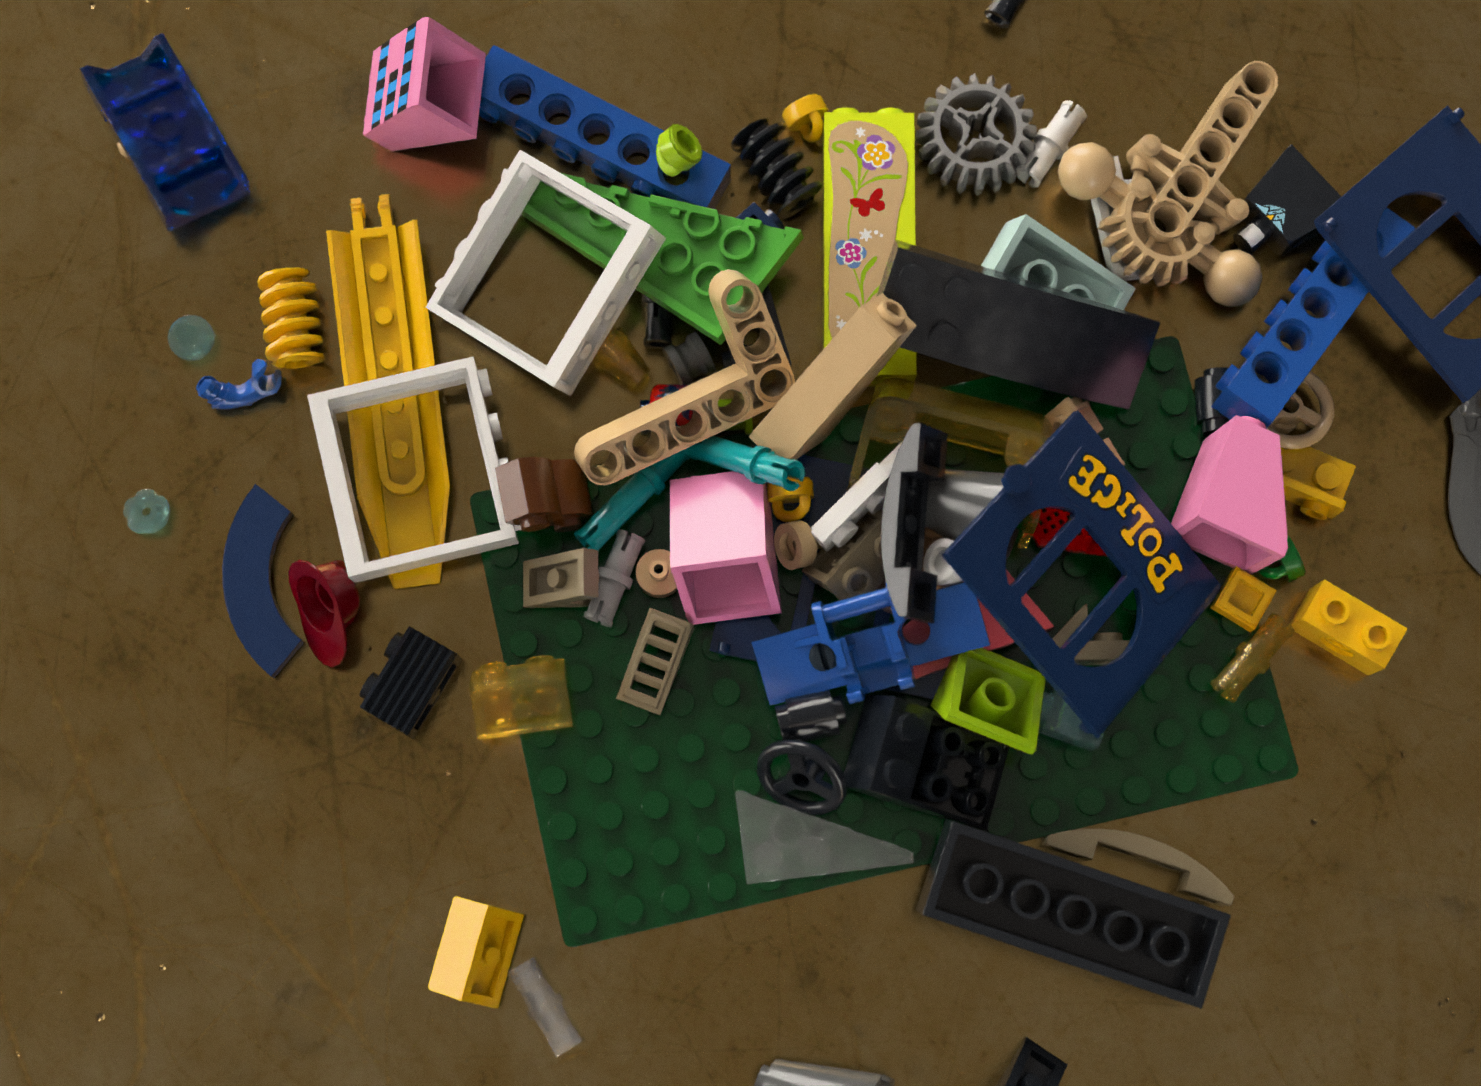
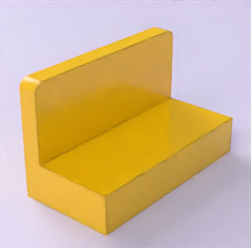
[428,896,524,1009]

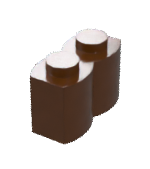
[495,457,594,533]

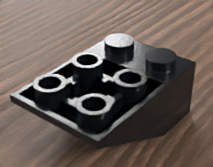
[844,695,1010,831]

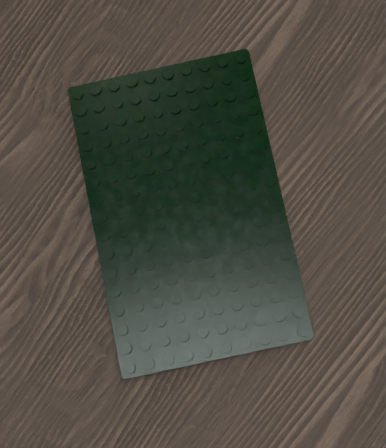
[470,336,1298,947]

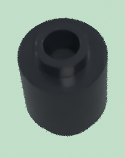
[1194,367,1229,437]
[775,690,847,742]

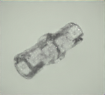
[508,957,583,1057]

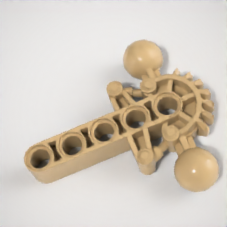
[1058,61,1278,307]

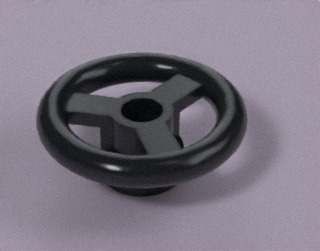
[757,739,848,816]

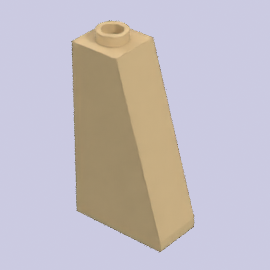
[749,293,917,460]

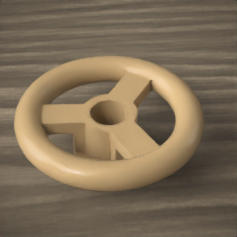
[1256,371,1334,449]

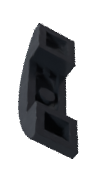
[881,423,948,623]

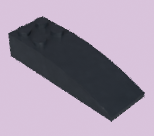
[876,239,1160,410]

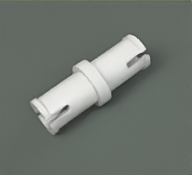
[1015,100,1087,187]

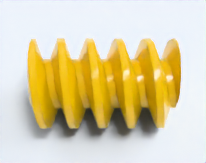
[257,267,325,369]

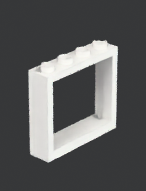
[425,150,666,396]
[307,357,521,583]

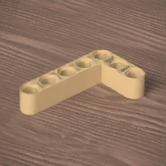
[574,269,795,486]

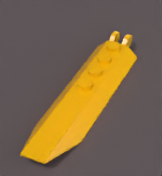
[326,194,450,590]

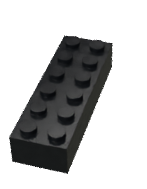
[916,818,1231,1009]

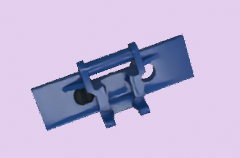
[752,582,991,706]

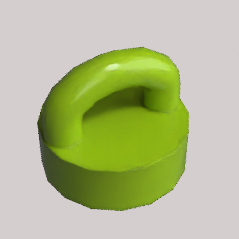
[656,124,702,176]

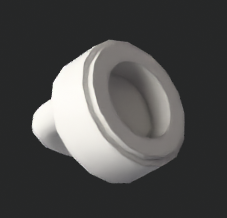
[923,538,964,587]

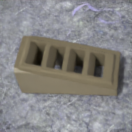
[616,608,694,716]

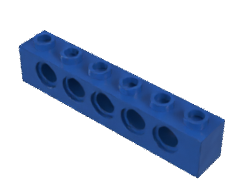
[479,45,731,209]
[1211,207,1415,429]

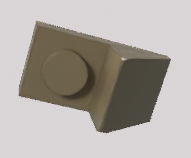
[523,548,599,608]
[1052,604,1130,665]

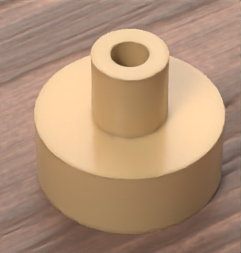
[774,520,822,570]
[636,549,677,598]

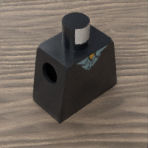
[1233,144,1342,256]

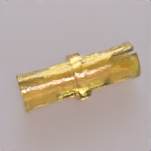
[1211,613,1295,703]

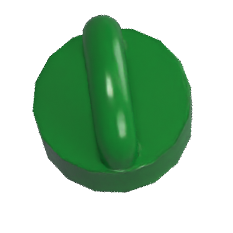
[1258,536,1306,583]

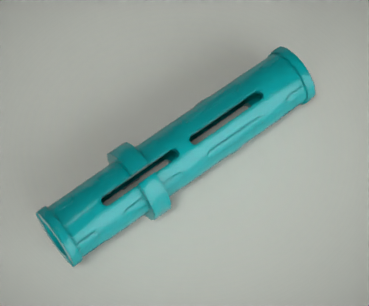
[685,436,805,491]
[574,449,690,552]

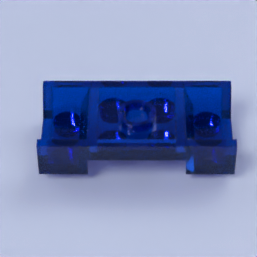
[80,33,250,232]

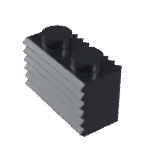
[359,626,462,739]

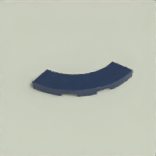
[222,484,304,678]

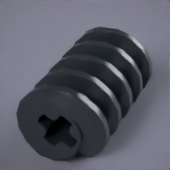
[731,118,823,220]

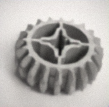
[915,73,1037,196]

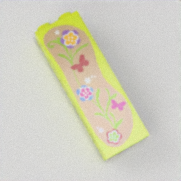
[822,107,917,387]

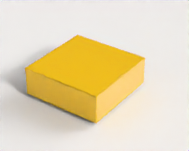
[1210,566,1277,632]

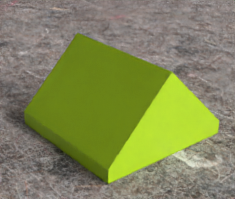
[931,648,1046,755]

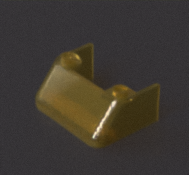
[847,378,1054,550]

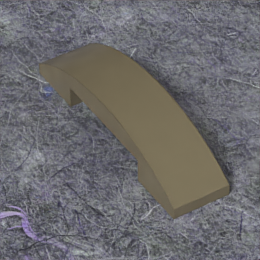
[1040,829,1234,906]

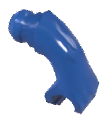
[196,359,282,410]

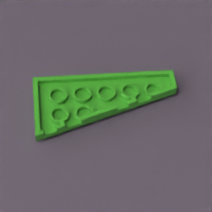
[521,173,804,345]

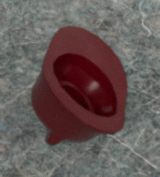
[288,559,360,667]

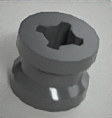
[662,331,716,388]

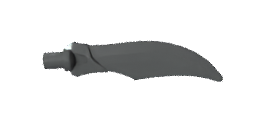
[1448,389,1481,575]

